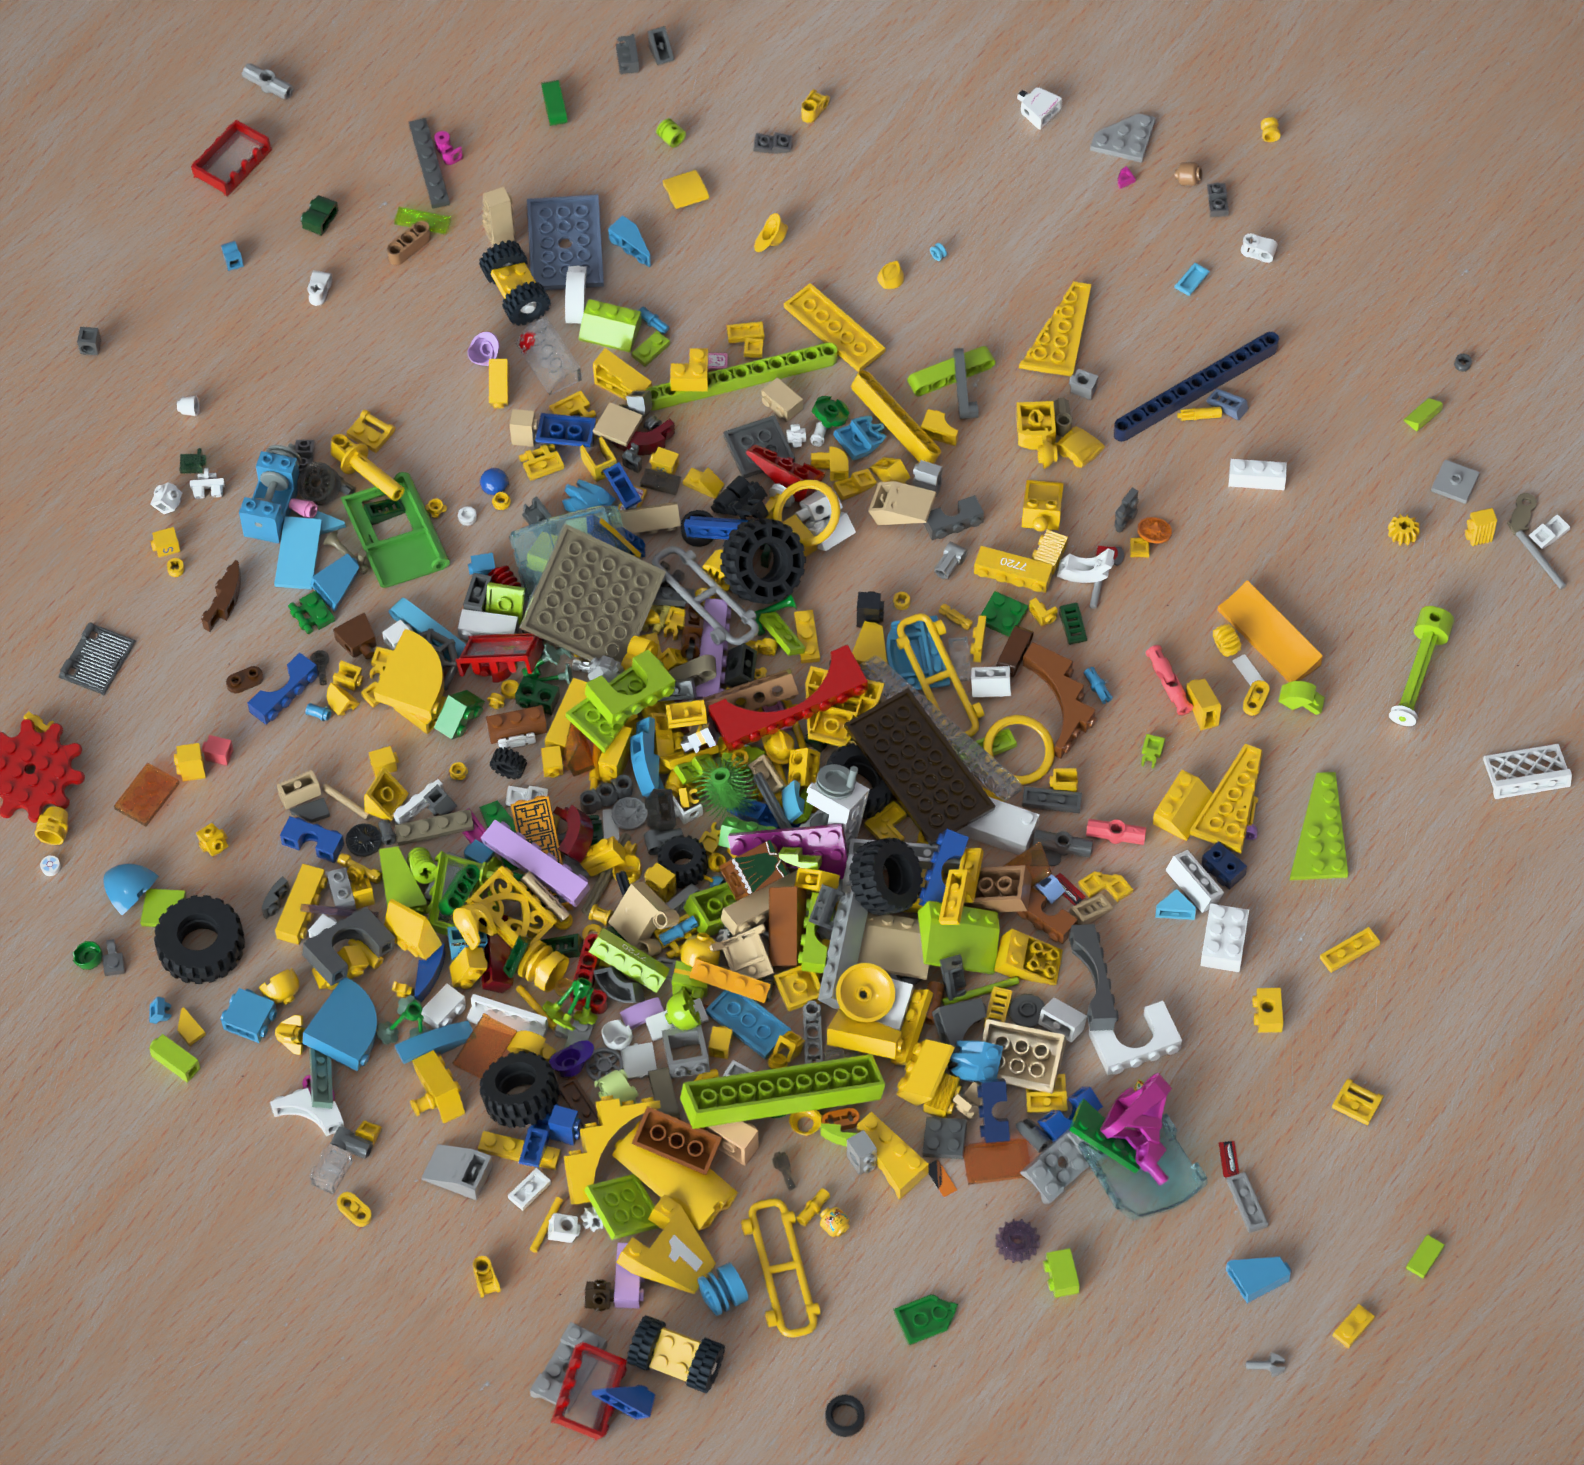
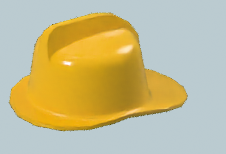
[754,213,788,252]
[761,729,795,765]

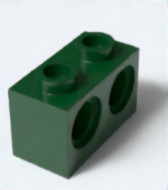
[515,676,560,715]

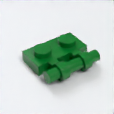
[288,591,335,634]

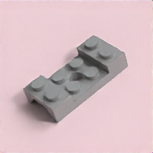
[1020,1129,1105,1204]
[530,1322,607,1414]

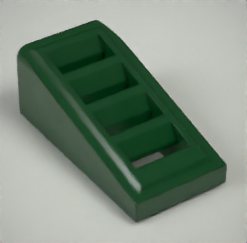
[364,499,406,525]
[1059,603,1087,645]
[541,933,583,958]

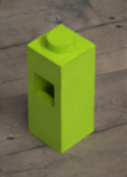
[149,1034,201,1083]

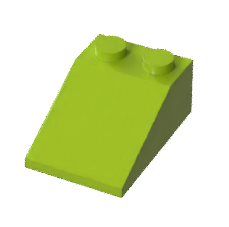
[683,882,743,936]

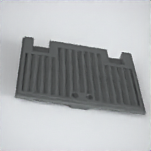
[59,622,136,695]

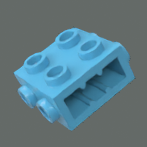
[221,988,278,1043]

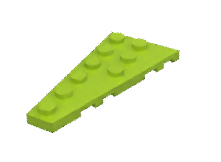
[566,657,664,753]
[1289,772,1348,880]

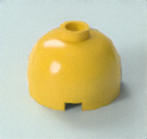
[681,933,720,967]
[259,968,300,1005]

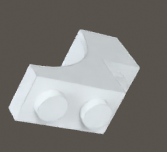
[270,1088,344,1136]

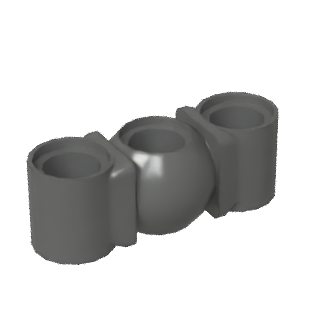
[580,775,633,815]

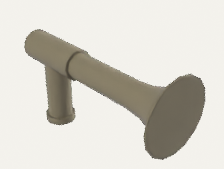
[323,531,369,574]

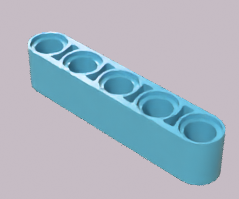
[389,598,466,662]

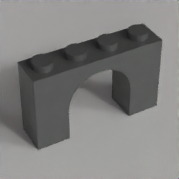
[302,907,395,986]

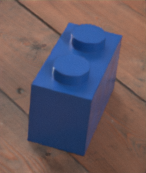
[549,1105,582,1146]

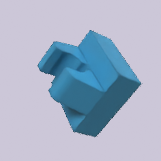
[149,997,171,1024]

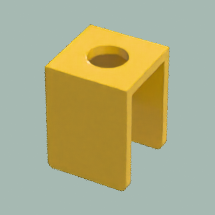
[580,436,617,482]

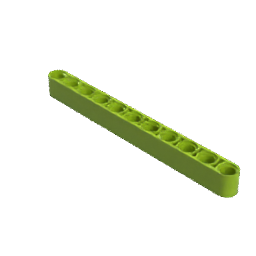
[645,343,837,411]

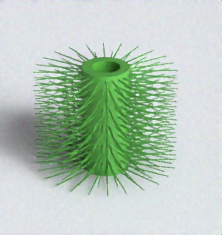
[693,753,759,823]

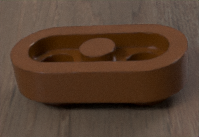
[226,666,263,694]

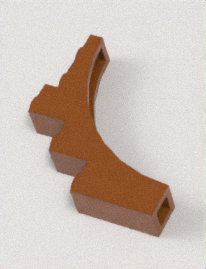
[1023,642,1097,759]

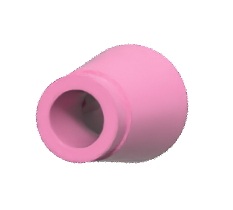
[289,498,318,518]

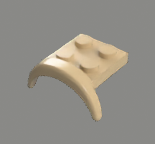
[710,924,775,980]

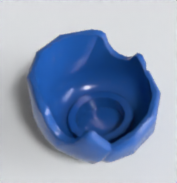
[480,468,509,495]

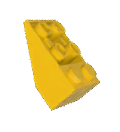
[994,929,1063,985]

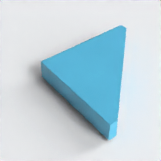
[313,511,346,535]

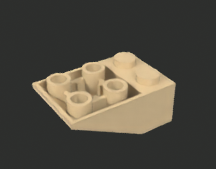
[868,481,937,525]

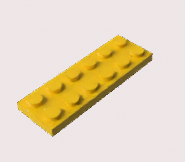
[784,283,885,372]

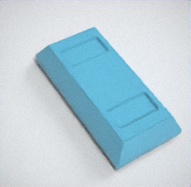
[1174,263,1210,296]

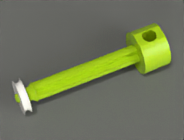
[1389,606,1455,726]

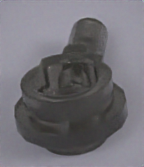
[310,650,329,685]
[772,1152,796,1190]

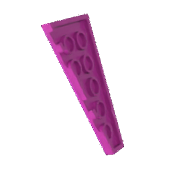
[728,824,848,879]

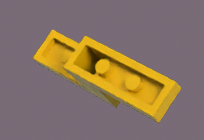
[939,848,984,925]

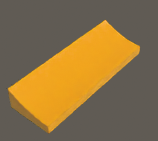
[1217,580,1323,682]

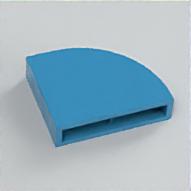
[303,977,377,1072]

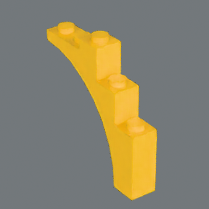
[564,1095,661,1204]

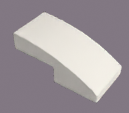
[1529,515,1570,549]
[505,786,548,807]

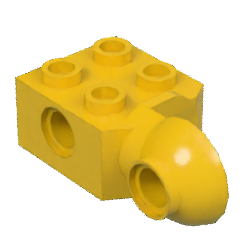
[1016,401,1057,469]

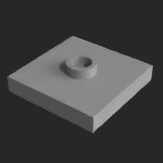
[1431,460,1480,504]

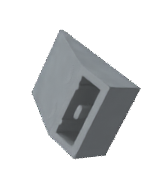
[421,1144,493,1200]

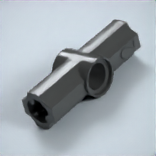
[1033,829,1093,858]

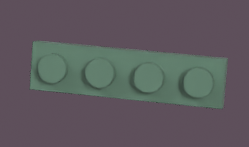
[309,1047,333,1109]

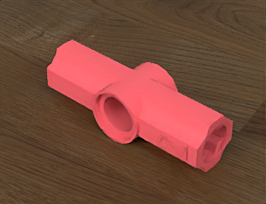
[1086,819,1146,845]

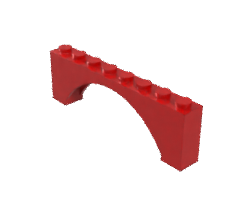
[708,644,868,752]

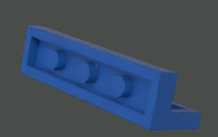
[684,516,748,540]

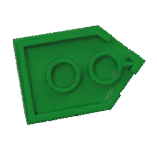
[894,1294,958,1345]

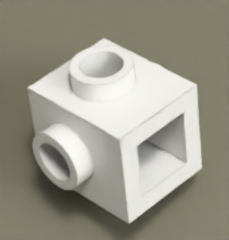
[150,482,183,514]

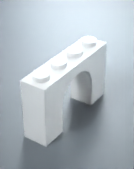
[1089,1001,1182,1075]

